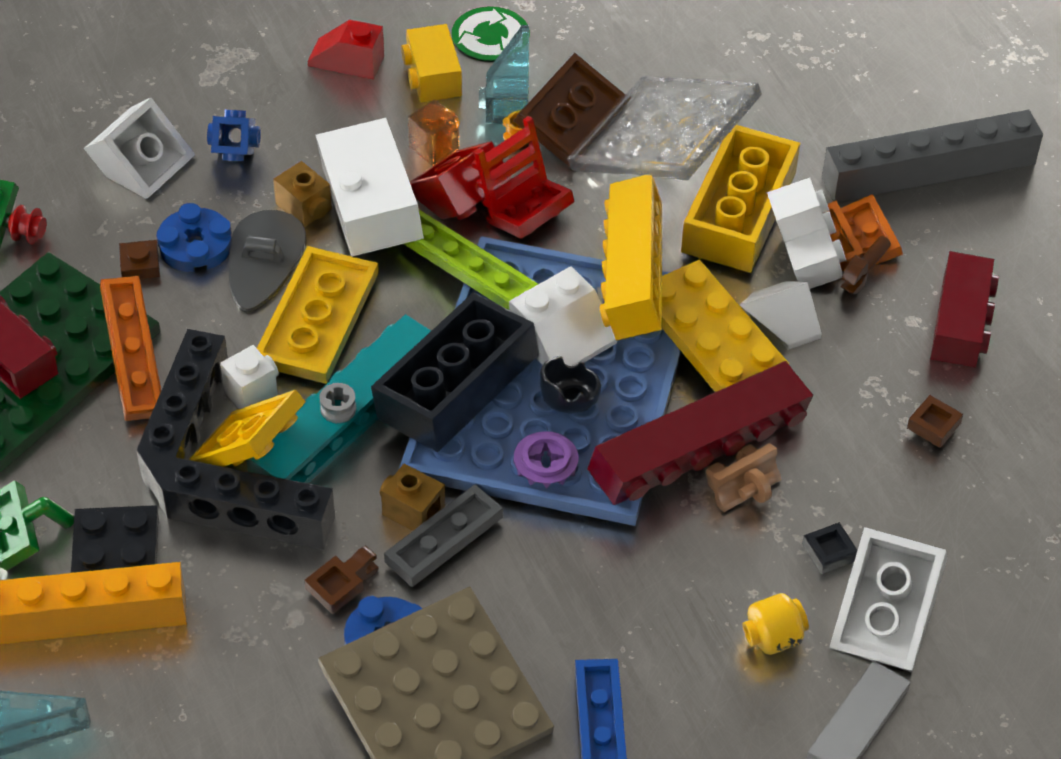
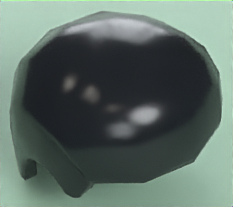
[540,356,601,413]

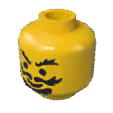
[742,593,809,655]

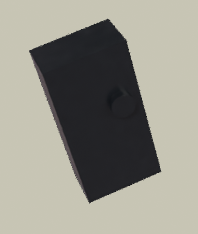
[371,292,538,452]

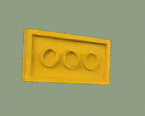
[257,246,379,384]
[662,259,789,392]

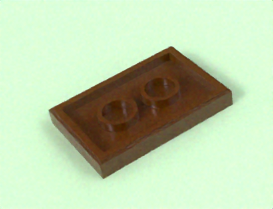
[514,53,629,167]

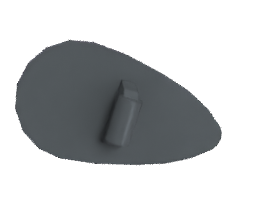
[228,210,306,312]

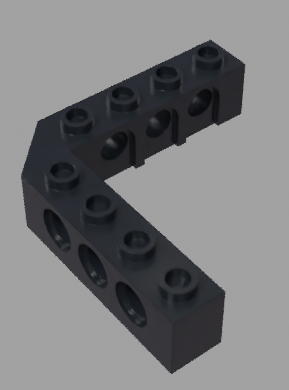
[136,329,335,550]

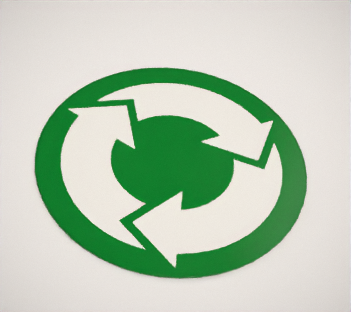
[452,6,530,61]

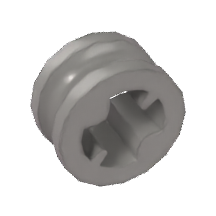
[320,383,356,423]

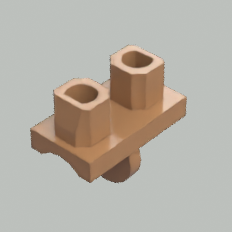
[706,443,782,512]

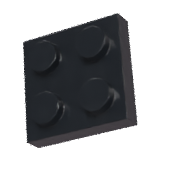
[71,505,159,573]

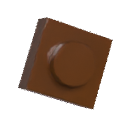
[119,240,160,279]
[907,395,963,448]

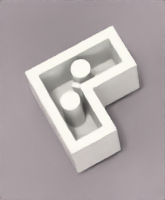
[767,178,847,289]

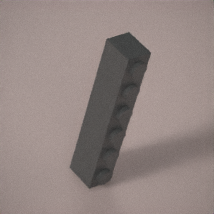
[822,109,1043,202]

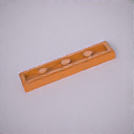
[100,276,161,421]

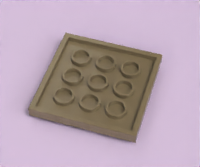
[318,586,554,759]

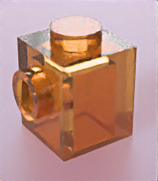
[408,100,460,166]

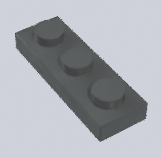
[384,484,503,587]

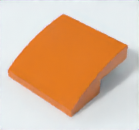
[824,194,903,271]

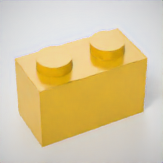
[401,24,462,102]

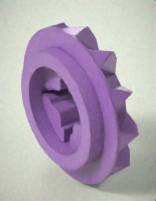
[514,431,579,489]

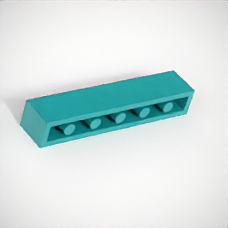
[246,314,431,483]

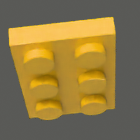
[189,390,306,467]

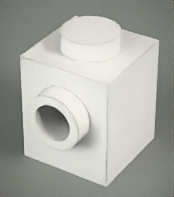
[220,345,279,409]

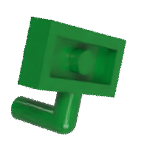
[0,480,74,571]

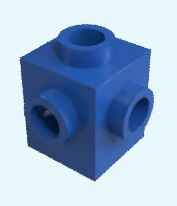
[207,109,261,161]

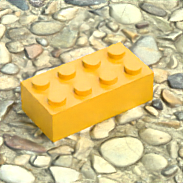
[681,123,800,273]

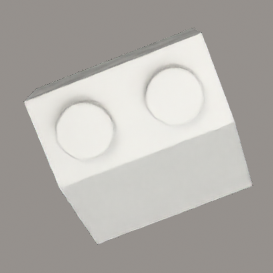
[84,98,196,199]
[509,266,618,366]

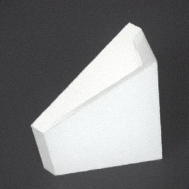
[740,281,822,350]

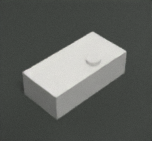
[316,118,424,257]

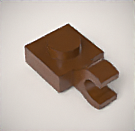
[304,545,379,614]

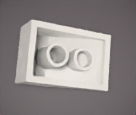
[829,527,947,672]

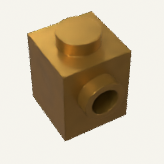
[273,161,332,227]
[379,463,445,531]

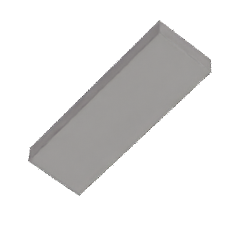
[806,660,911,759]

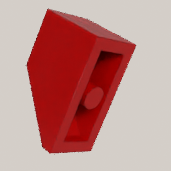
[307,19,384,80]

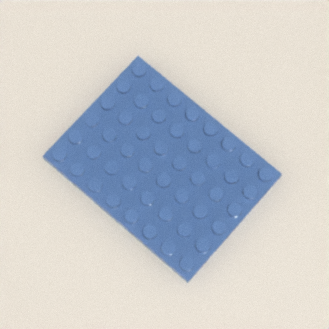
[399,236,682,526]

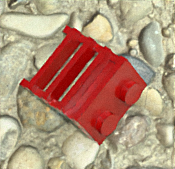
[472,116,575,239]

